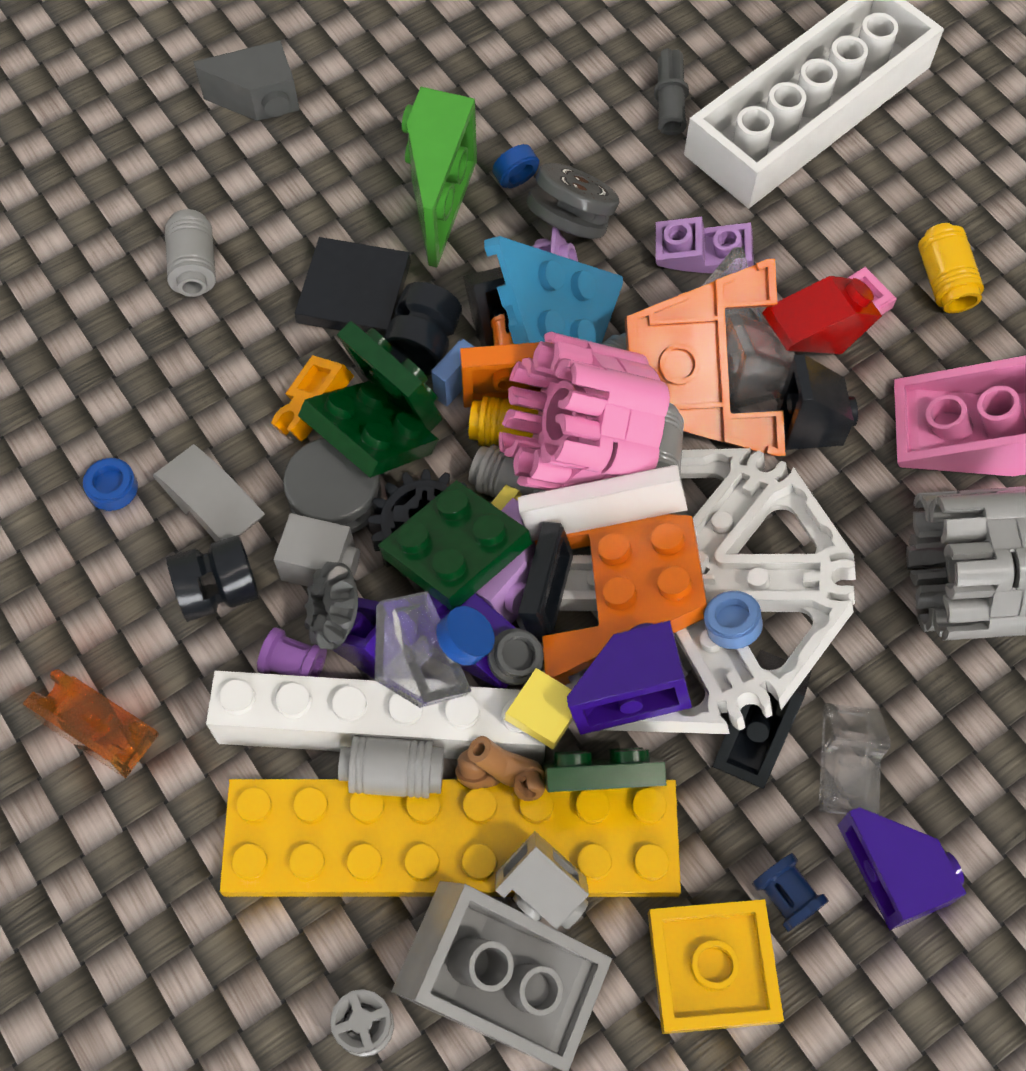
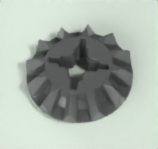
[304,562,358,650]

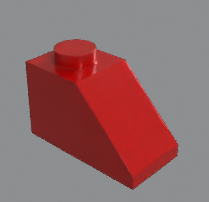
[762,276,882,354]

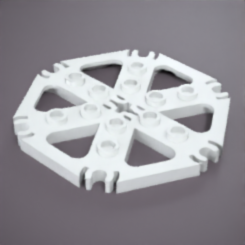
[516,448,856,734]

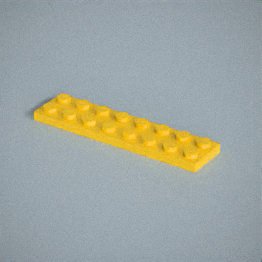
[220,779,681,897]

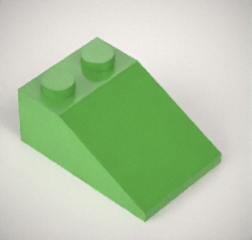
[402,87,477,268]

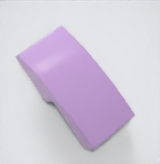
[656,217,754,274]

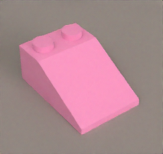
[894,355,1026,477]

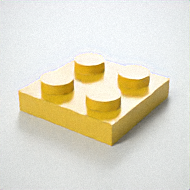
[648,899,784,1034]

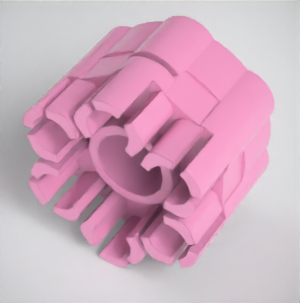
[499,332,670,491]

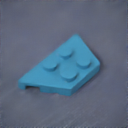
[484,236,623,344]

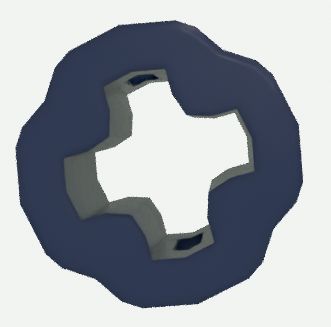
[752,853,829,932]

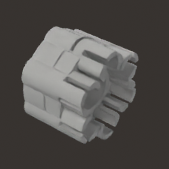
[906,486,1026,641]

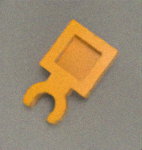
[271,355,354,441]

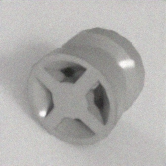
[330,989,394,1057]

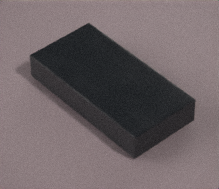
[518,522,574,643]

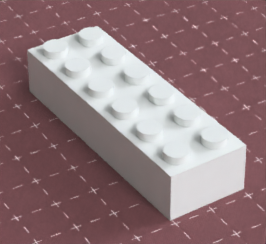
[684,0,944,209]

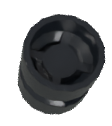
[384,282,462,375]
[166,535,260,622]

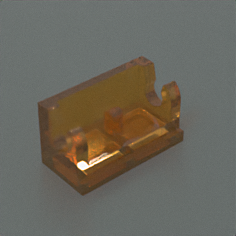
[23,669,159,779]

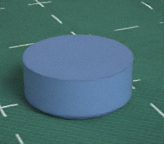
[704,591,763,649]

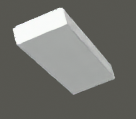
[518,465,688,541]

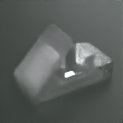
[819,703,891,815]

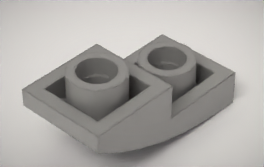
[153,444,265,542]

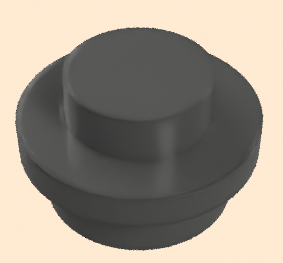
[487,628,544,685]

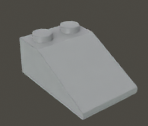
[391,881,612,1071]

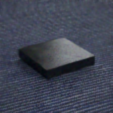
[295,237,411,337]

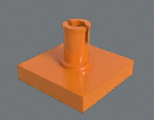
[460,314,552,408]

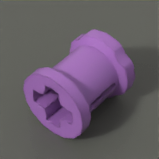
[257,627,327,677]

